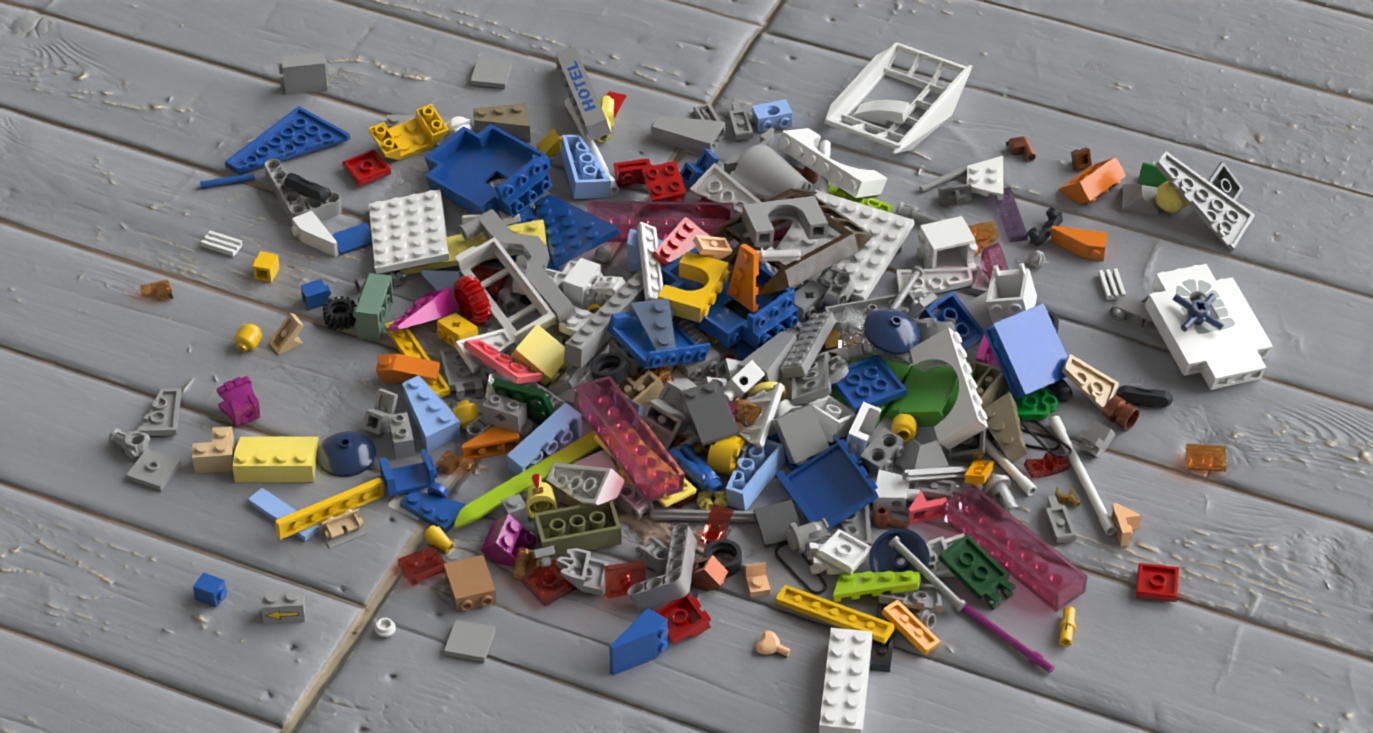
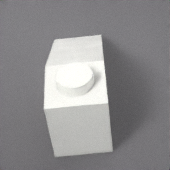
[291,210,338,257]

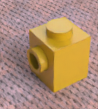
[252,251,279,283]

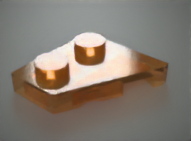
[968,221,999,257]

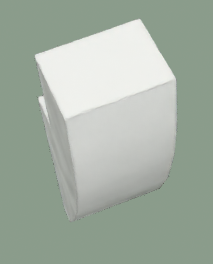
[854,100,909,125]

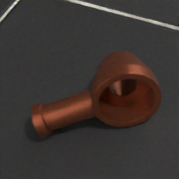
[789,163,819,184]
[871,506,909,529]

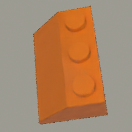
[1058,157,1126,204]

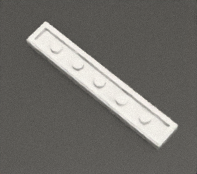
[637,222,663,301]

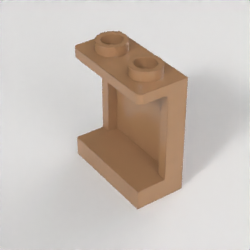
[444,555,496,612]

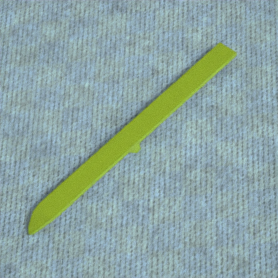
[454,423,636,529]

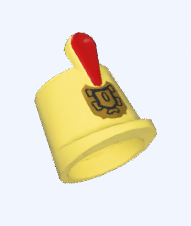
[526,474,557,520]

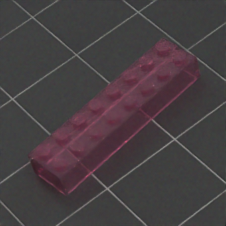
[587,200,734,244]
[574,375,685,503]
[943,484,1087,612]

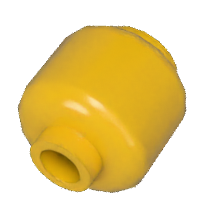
[234,323,262,352]
[453,400,480,430]
[891,414,917,443]

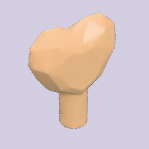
[755,630,791,657]

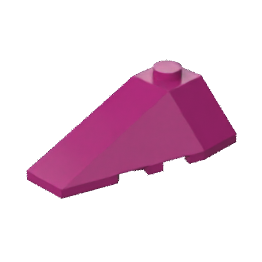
[387,287,460,331]

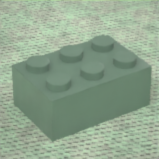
[353,273,394,342]

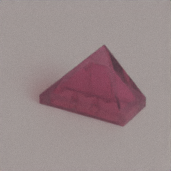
[980,242,1009,279]

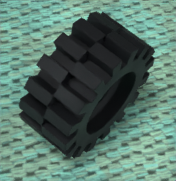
[323,296,356,330]

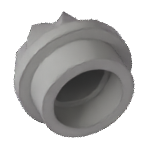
[595,245,611,264]
[1027,250,1046,269]
[916,610,936,629]

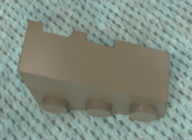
[473,103,531,142]
[972,360,1009,409]
[983,392,1027,463]

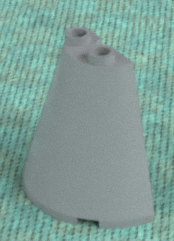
[730,144,813,201]

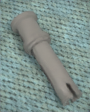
[895,201,946,224]

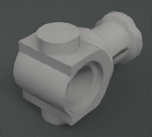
[108,428,151,460]

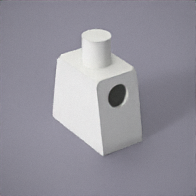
[722,360,765,404]
[873,470,920,511]

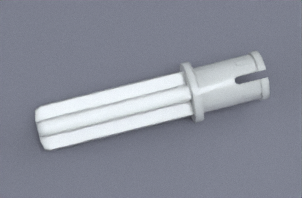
[755,248,801,264]

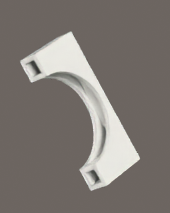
[777,128,887,198]
[910,327,988,450]

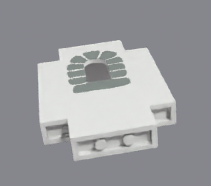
[1145,264,1273,390]

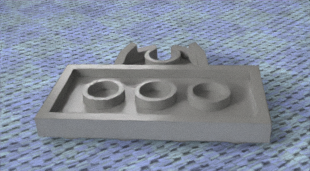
[792,351,849,406]

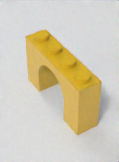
[658,251,730,323]

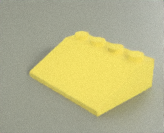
[233,437,319,482]

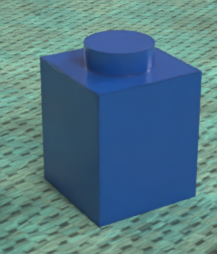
[300,279,331,310]
[193,572,227,607]

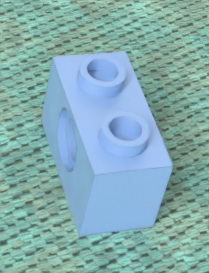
[752,99,792,133]

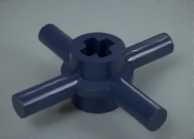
[1172,293,1225,332]

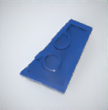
[400,491,467,534]

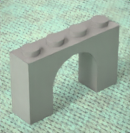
[742,196,828,247]

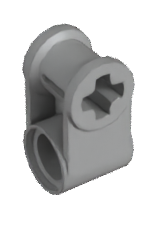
[617,483,654,520]
[635,537,669,574]

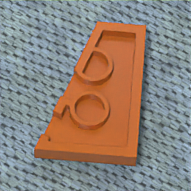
[727,244,759,312]

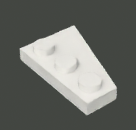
[455,328,514,373]

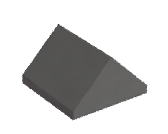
[1208,161,1244,201]
[948,429,986,463]

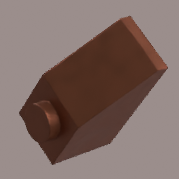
[690,555,728,591]

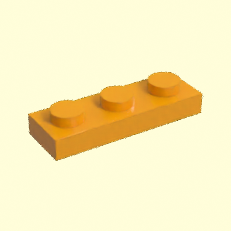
[964,460,994,486]
[881,600,941,655]

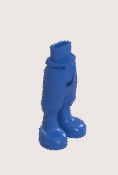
[664,443,724,493]

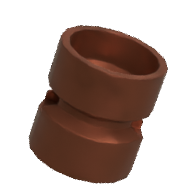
[1103,395,1140,430]

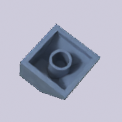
[421,270,463,297]

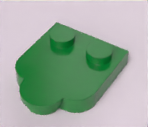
[1009,388,1059,420]

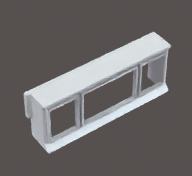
[455,237,556,347]

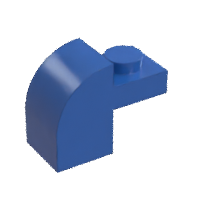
[680,148,719,187]

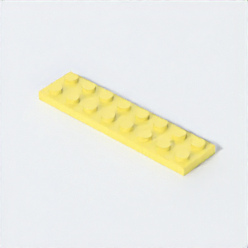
[400,219,547,275]

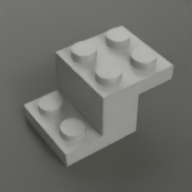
[635,380,690,454]

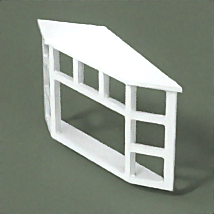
[824,43,973,153]

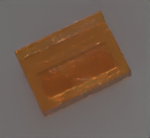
[1185,443,1227,472]

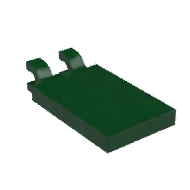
[938,534,1016,610]

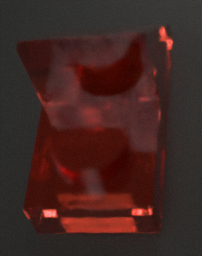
[700,503,734,544]

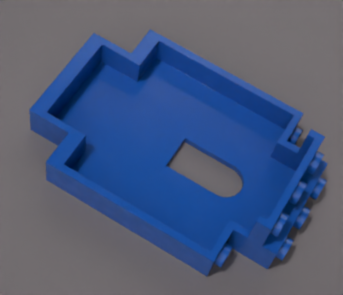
[424,124,552,218]
[661,245,798,349]

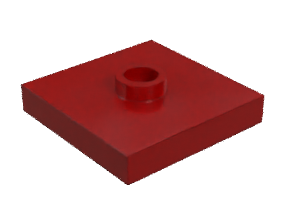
[342,149,391,187]
[1136,563,1179,602]

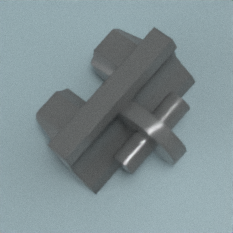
[938,184,972,206]

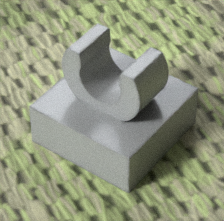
[531,546,555,567]

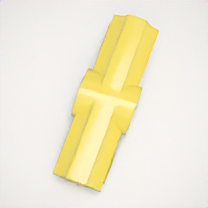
[597,96,614,143]

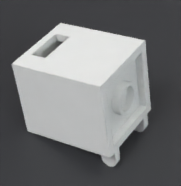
[917,216,978,271]
[986,263,1037,324]

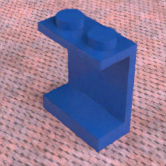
[379,449,438,496]

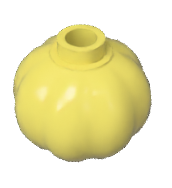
[1155,181,1188,213]

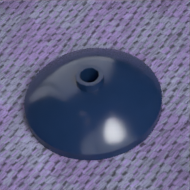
[863,308,920,355]
[317,431,376,477]
[869,528,930,579]

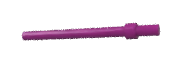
[961,604,1054,673]

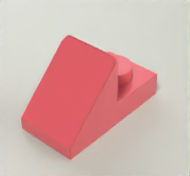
[908,491,948,525]

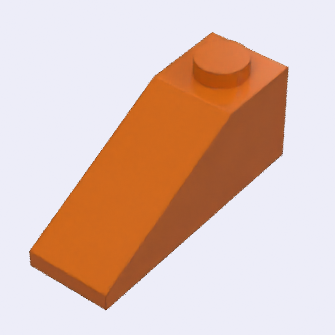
[1051,225,1108,261]
[375,354,440,383]
[461,425,520,461]

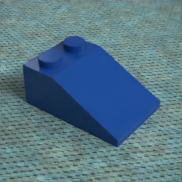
[918,291,984,351]
[609,608,669,675]

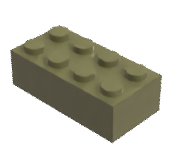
[534,499,622,557]

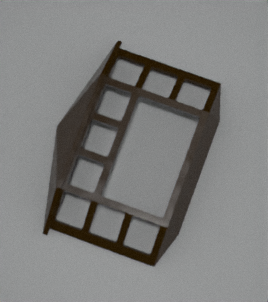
[696,188,873,297]

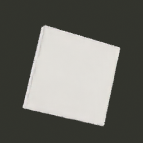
[817,529,871,574]

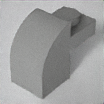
[362,389,398,435]
[1079,420,1115,457]

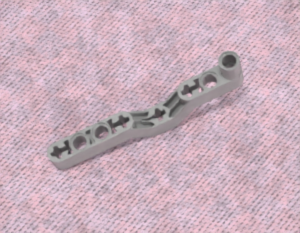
[459,209,576,323]

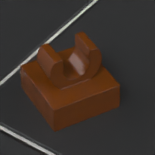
[1071,147,1092,171]

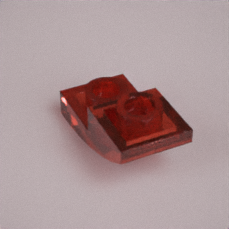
[1024,452,1070,478]

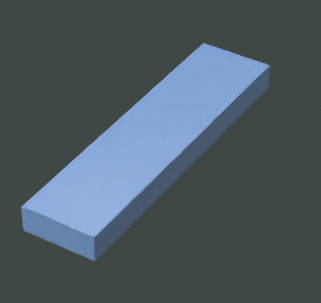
[248,488,319,542]

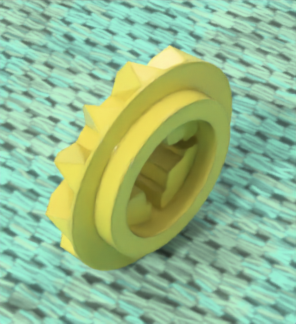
[697,490,728,510]

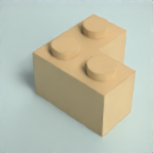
[611,370,664,411]
[192,426,235,474]

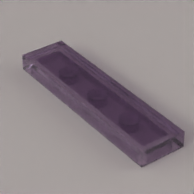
[993,187,1028,242]

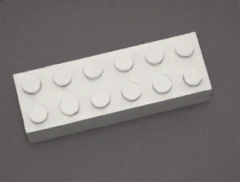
[819,628,873,733]

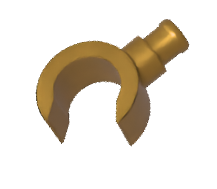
[1055,486,1081,507]

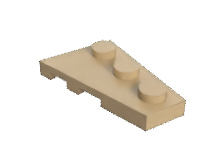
[1061,354,1119,411]

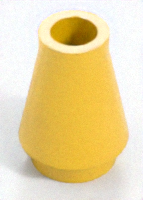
[424,525,454,553]

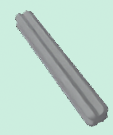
[902,466,969,482]

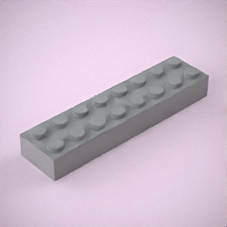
[824,292,915,331]
[780,311,836,379]

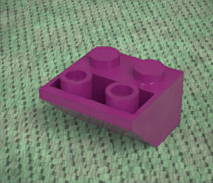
[480,514,537,569]

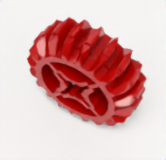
[453,275,492,325]

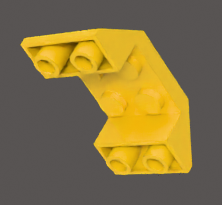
[368,104,448,161]

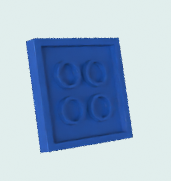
[833,354,907,414]

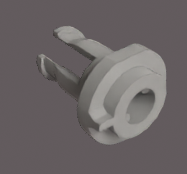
[981,473,1020,519]
[785,518,831,554]

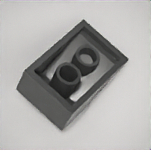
[680,380,739,446]

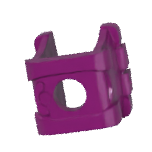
[217,376,260,427]

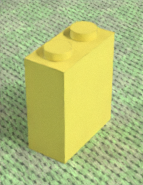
[511,324,569,386]

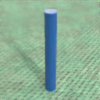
[200,173,255,189]

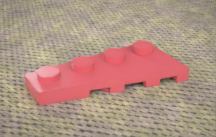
[463,339,544,384]

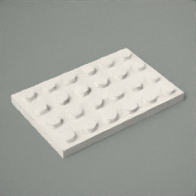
[369,190,450,274]

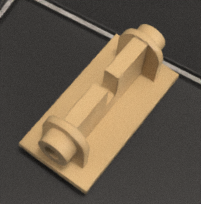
[321,508,364,539]

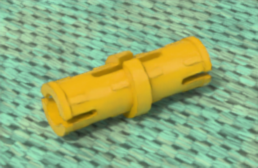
[1059,607,1076,647]

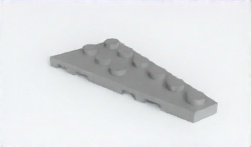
[1155,151,1255,252]

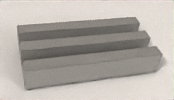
[693,103,720,121]

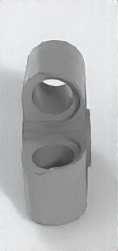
[817,266,855,306]

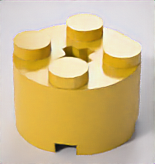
[707,436,746,476]

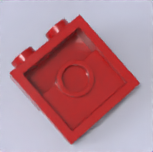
[655,593,711,645]

